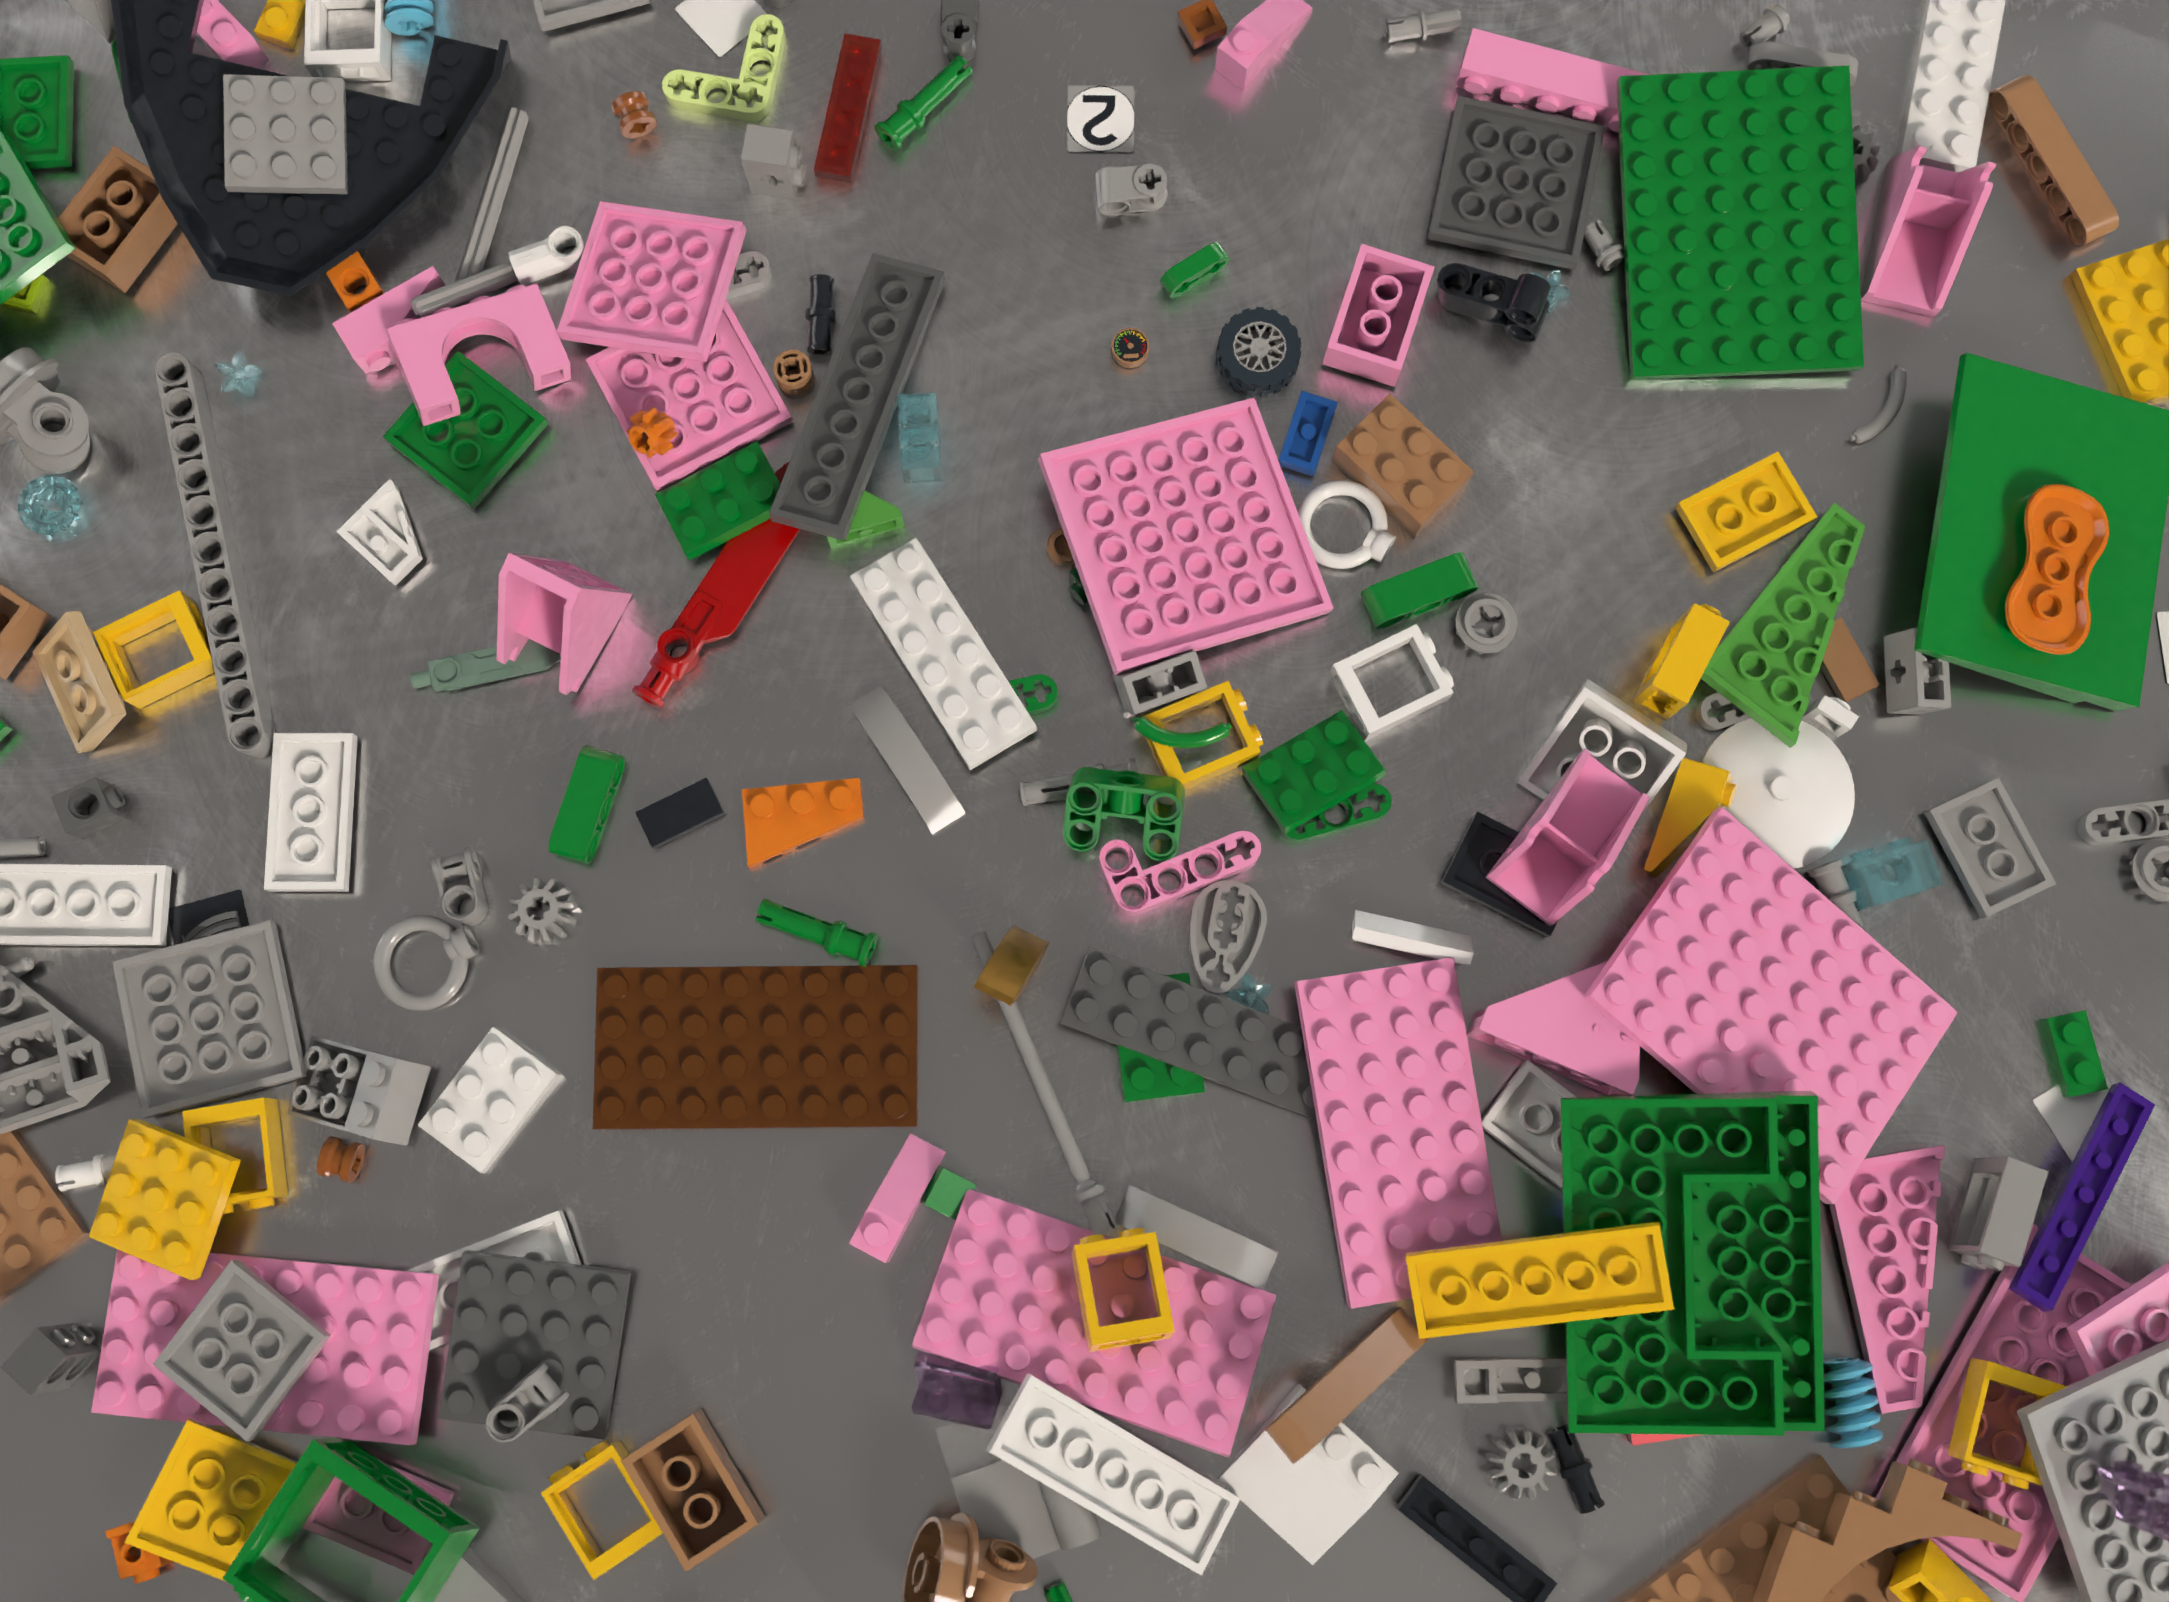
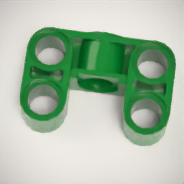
[1063,767,1185,861]

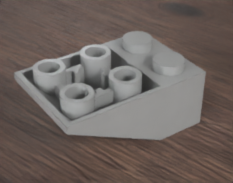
[287,1036,431,1146]

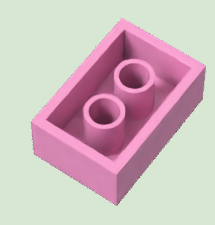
[1322,244,1435,387]

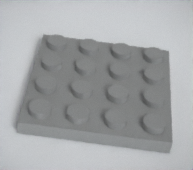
[112,920,307,1119]

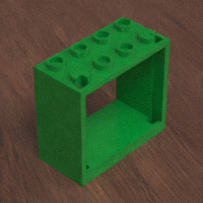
[222,1437,480,1602]

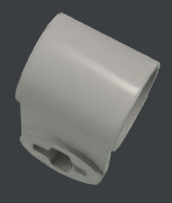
[1095,163,1168,216]
[431,846,488,927]
[486,1362,570,1442]

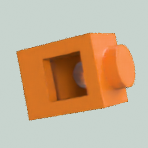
[105,1521,174,1584]

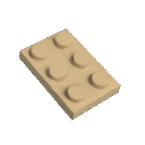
[32,611,127,753]

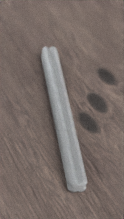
[451,107,529,308]

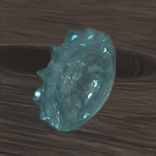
[17,475,83,537]

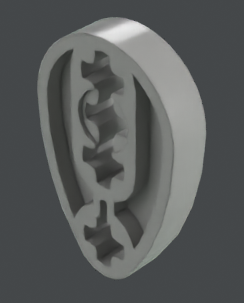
[1189,880,1267,995]

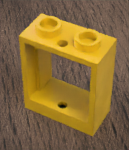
[93,590,215,709]
[1632,603,1730,720]
[1143,680,1263,790]
[182,1097,288,1215]
[1071,1228,1175,1352]
[1947,1358,2068,1490]
[541,1440,662,1580]

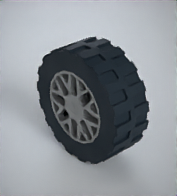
[1216,307,1302,397]

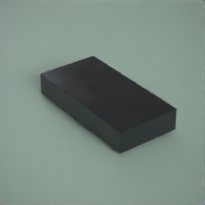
[635,777,725,849]

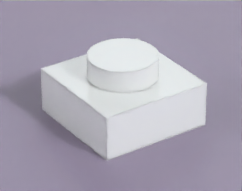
[1805,695,1859,737]

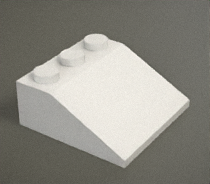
[1517,678,1687,819]
[1218,1383,1399,1565]

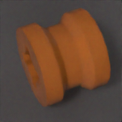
[611,91,657,139]
[317,1136,365,1183]

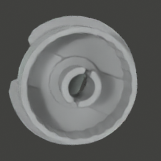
[0,347,90,474]

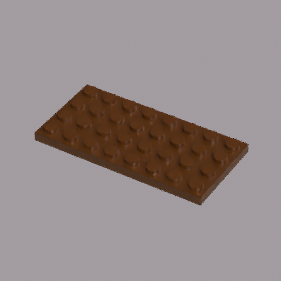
[593,965,918,1130]

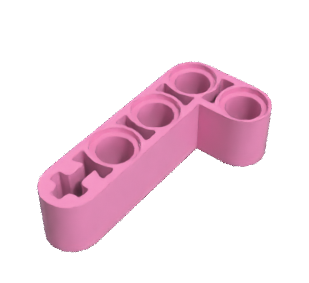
[1099,830,1261,917]

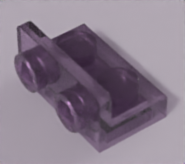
[912,1352,1002,1430]
[2097,1461,2169,1541]

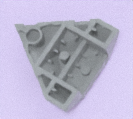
[0,964,111,1134]

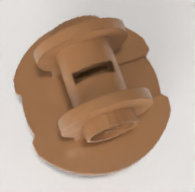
[902,1513,1038,1602]

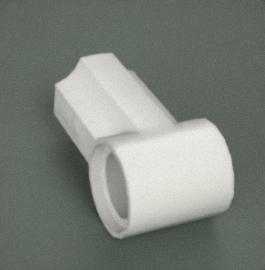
[508,226,585,285]

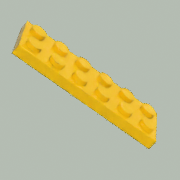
[1405,1222,1674,1339]

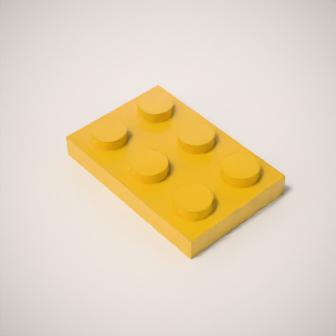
[1675,452,1817,573]

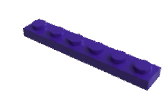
[2008,1082,2155,1312]

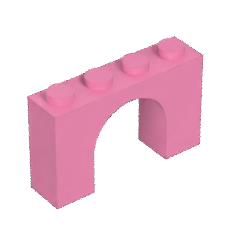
[387,283,571,426]

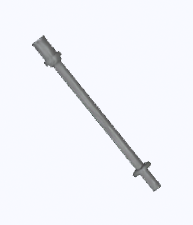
[971,932,1118,1235]

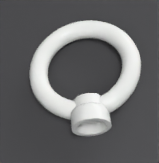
[1297,480,1396,569]

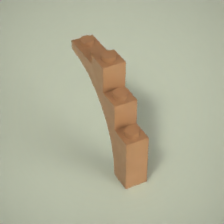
[1752,1459,2022,1602]

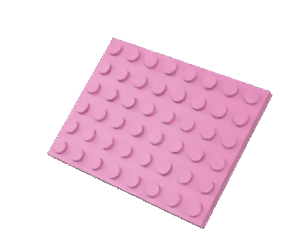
[1583,807,1958,1205]

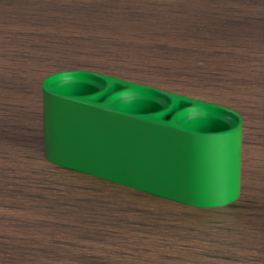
[1360,552,1479,630]
[548,745,625,864]

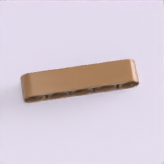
[1988,74,2119,247]
[1265,1306,1428,1464]

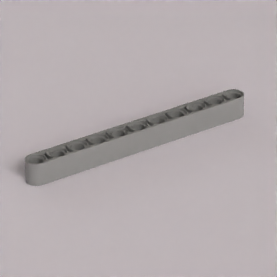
[155,352,276,759]

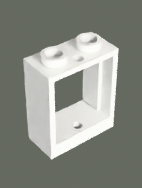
[304,0,392,82]
[1329,624,1454,741]

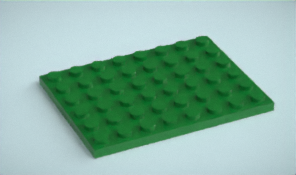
[1617,65,1864,380]

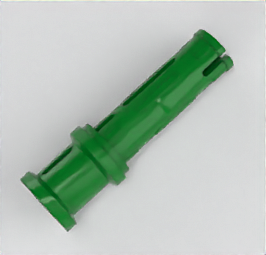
[874,55,973,152]
[755,898,878,967]

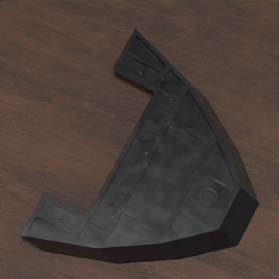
[111,0,511,296]

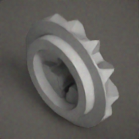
[1455,593,1518,654]
[2129,839,2169,901]

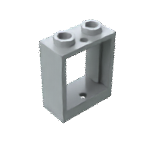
[1948,1156,2048,1271]

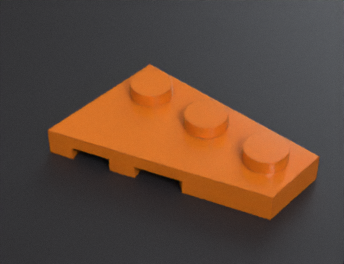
[742,778,864,869]

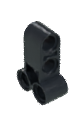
[1437,263,1551,342]

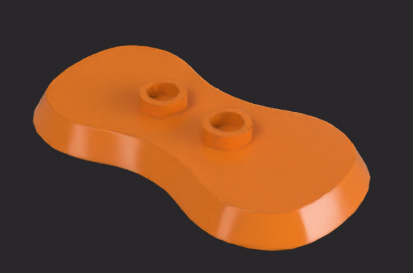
[2005,484,2109,655]

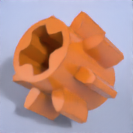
[626,407,677,458]

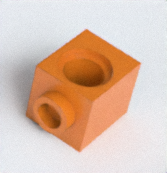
[326,251,385,312]

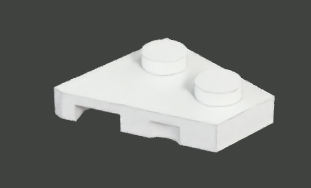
[336,479,423,586]

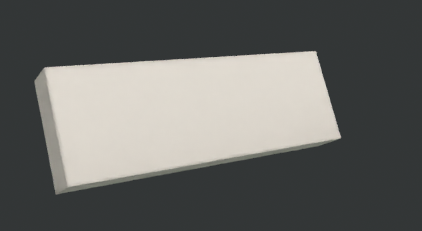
[1352,910,1474,966]

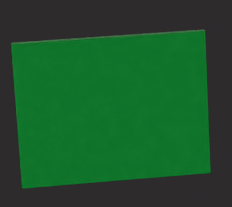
[1914,352,2169,711]
[1560,1091,1825,1436]

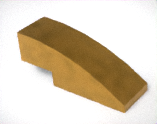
[974,925,1049,1006]

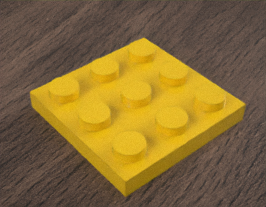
[89,1119,241,1280]
[124,1418,298,1581]

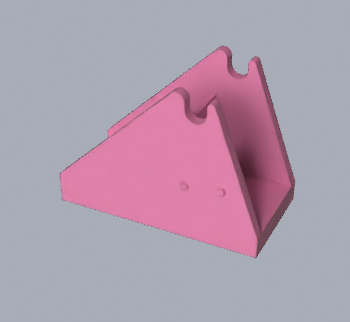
[1861,146,1996,318]
[496,552,632,695]
[1485,749,1650,926]
[1466,961,1640,1097]

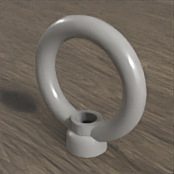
[374,915,480,1011]

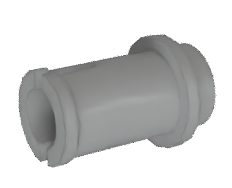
[1740,5,1790,51]
[1583,220,1625,271]

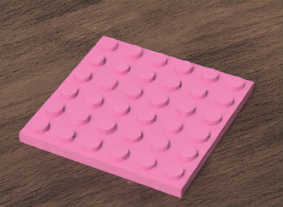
[1038,397,1333,675]

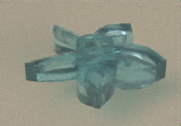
[1531,270,1572,314]
[214,350,263,396]
[1226,972,1273,1015]

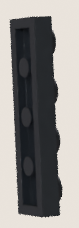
[1396,1474,1558,1602]

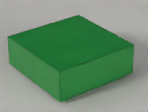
[920,1166,977,1221]

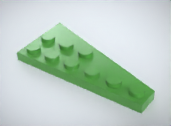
[1701,502,1866,748]

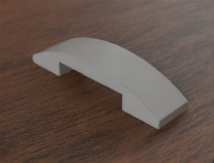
[848,685,966,835]
[1114,1185,1278,1290]
[1454,1358,1567,1404]

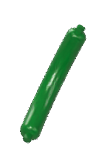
[1133,716,1232,748]

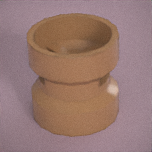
[773,350,815,399]

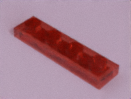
[814,33,882,183]

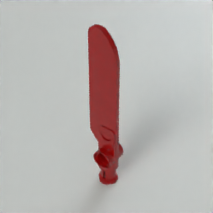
[632,462,801,709]

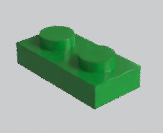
[2040,1010,2108,1098]

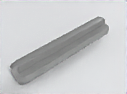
[410,262,518,318]

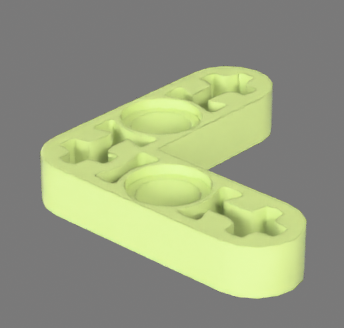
[662,14,786,122]

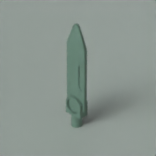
[410,639,561,692]

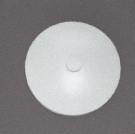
[1699,718,1855,870]

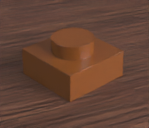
[1177,0,1227,49]

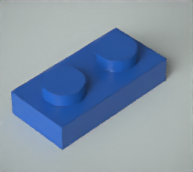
[1278,391,1338,477]

